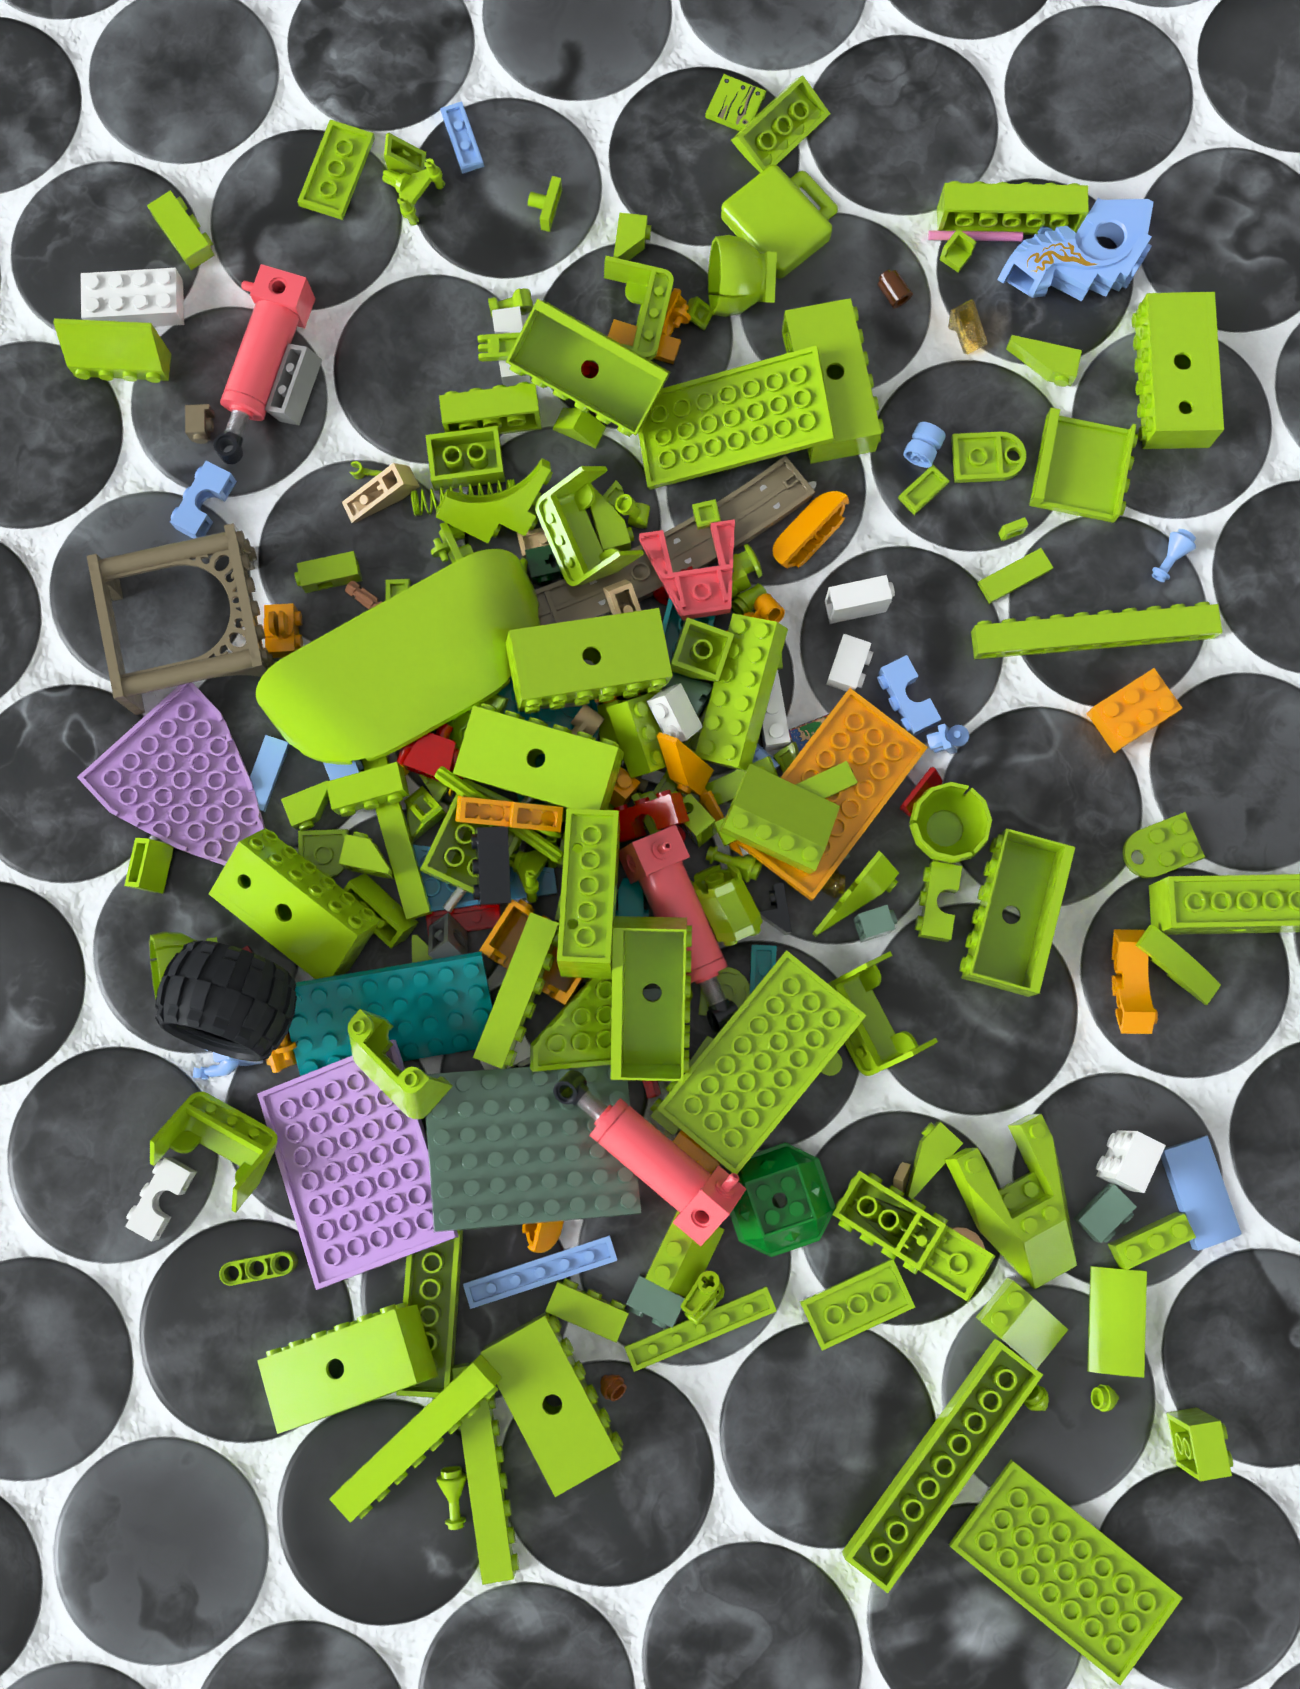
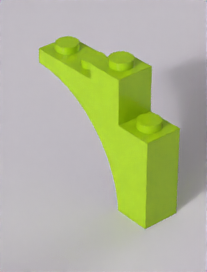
[436,458,553,543]

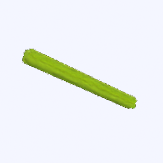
[435,766,563,862]

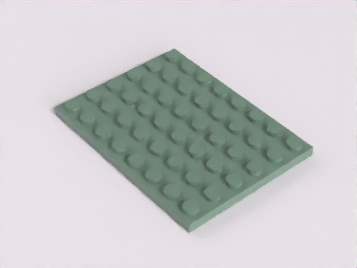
[426,1065,641,1233]

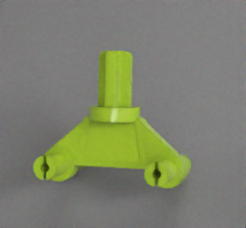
[382,158,445,226]
[509,836,559,903]

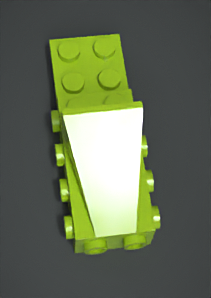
[832,1171,996,1302]

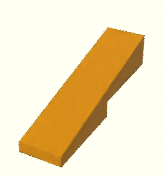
[455,796,563,832]

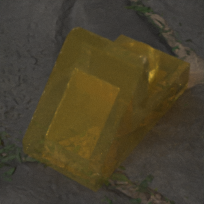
[948,299,988,355]

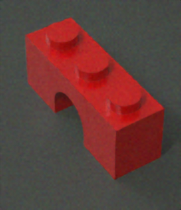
[613,790,689,843]

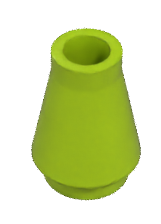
[731,583,767,615]

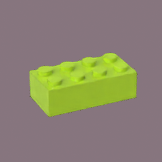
[439,382,542,435]

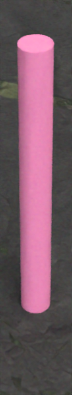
[928,230,1023,242]

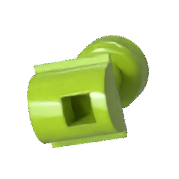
[488,288,533,318]
[615,494,650,529]

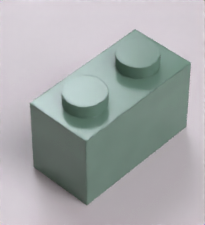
[853,905,897,943]
[1073,1183,1136,1243]
[626,1274,686,1329]

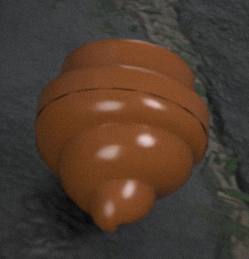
[600,1374,626,1401]

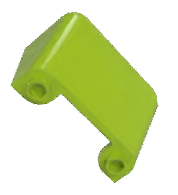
[348,1009,453,1120]

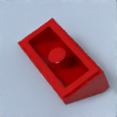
[900,767,943,817]

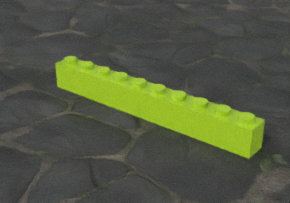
[971,602,1222,660]

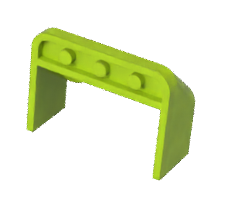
[587,256,674,362]
[535,466,644,586]
[828,951,938,1076]
[150,1092,278,1213]

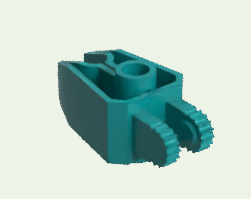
[616,878,649,917]

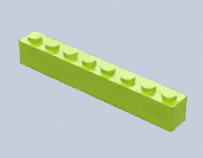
[329,1354,502,1523]
[452,1362,519,1585]

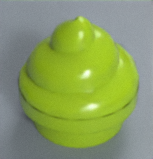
[1024,1385,1049,1411]
[1091,1385,1119,1412]

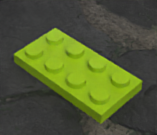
[297,119,375,220]
[799,1259,915,1351]

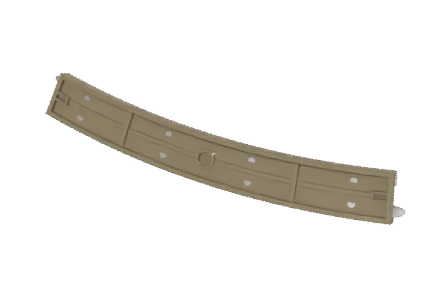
[535,455,817,625]

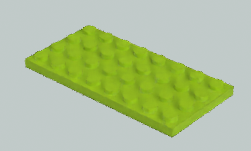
[638,345,835,490]
[657,950,867,1174]
[948,1460,1182,1685]

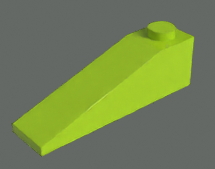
[812,851,899,937]

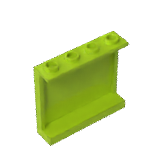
[1029,408,1138,523]

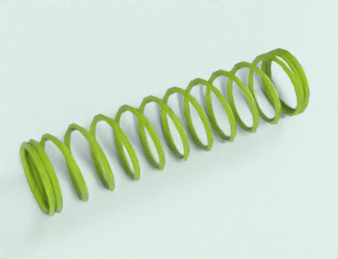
[411,479,515,516]

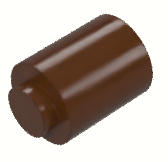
[877,269,913,309]

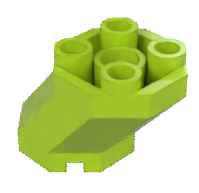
[691,865,762,946]

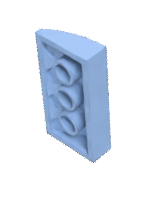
[1161,1135,1242,1251]

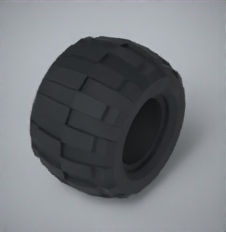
[155,940,297,1061]

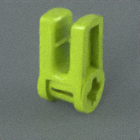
[680,1271,725,1325]

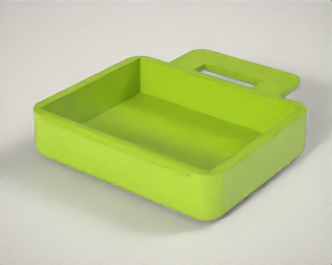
[721,165,838,279]

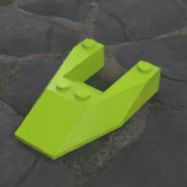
[944,1114,1077,1289]

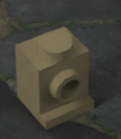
[185,404,215,444]

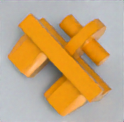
[662,288,691,336]
[266,1033,297,1073]

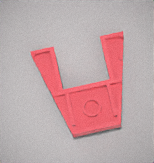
[639,519,735,620]

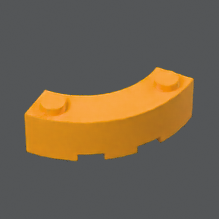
[1111,929,1158,1034]

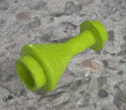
[706,845,762,882]
[436,1466,467,1530]

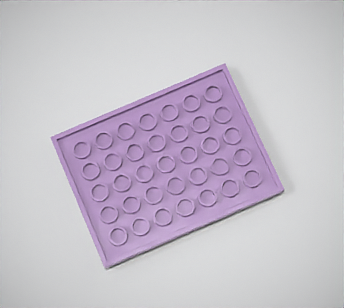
[257,1040,459,1290]

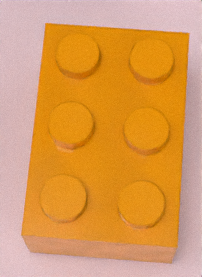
[1086,668,1182,753]

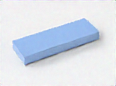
[440,102,484,174]
[250,735,290,812]

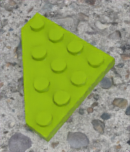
[530,978,612,1072]

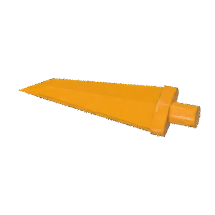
[698,788,743,857]

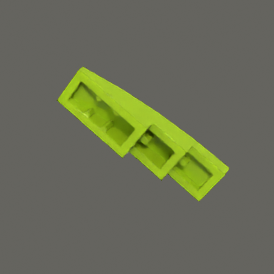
[1135,925,1221,1005]

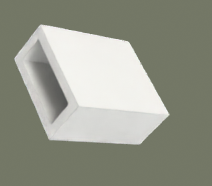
[824,575,895,624]

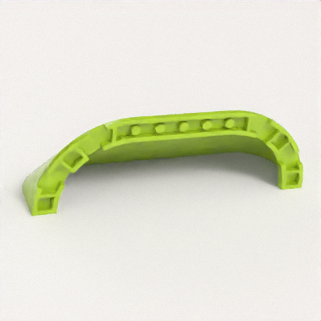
[256,549,540,765]

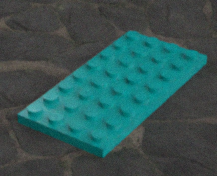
[289,951,493,1076]

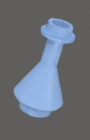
[1152,529,1196,582]

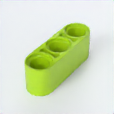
[219,1250,298,1286]

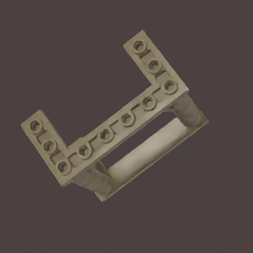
[87,523,277,715]

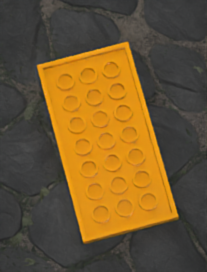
[735,688,928,901]

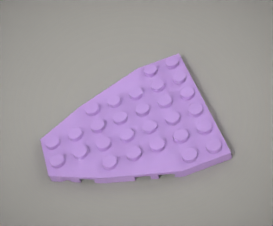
[77,683,265,866]

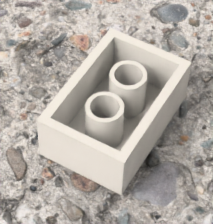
[1096,1130,1166,1193]

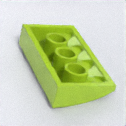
[731,75,831,173]
[1087,1266,1147,1378]

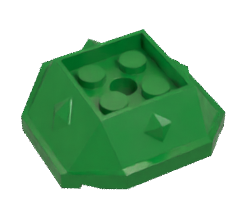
[730,1142,836,1257]

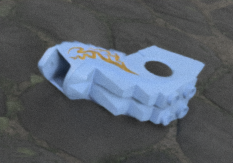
[997,198,1154,301]

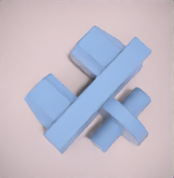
[926,723,969,755]

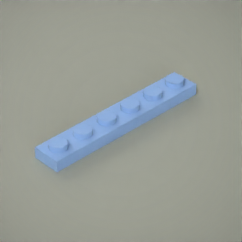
[463,1235,618,1309]

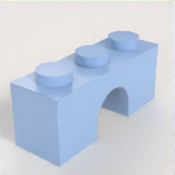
[170,461,237,538]
[877,655,941,736]

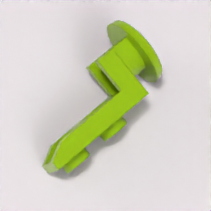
[732,544,762,598]

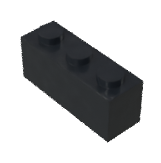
[471,827,511,905]

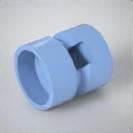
[903,422,946,468]

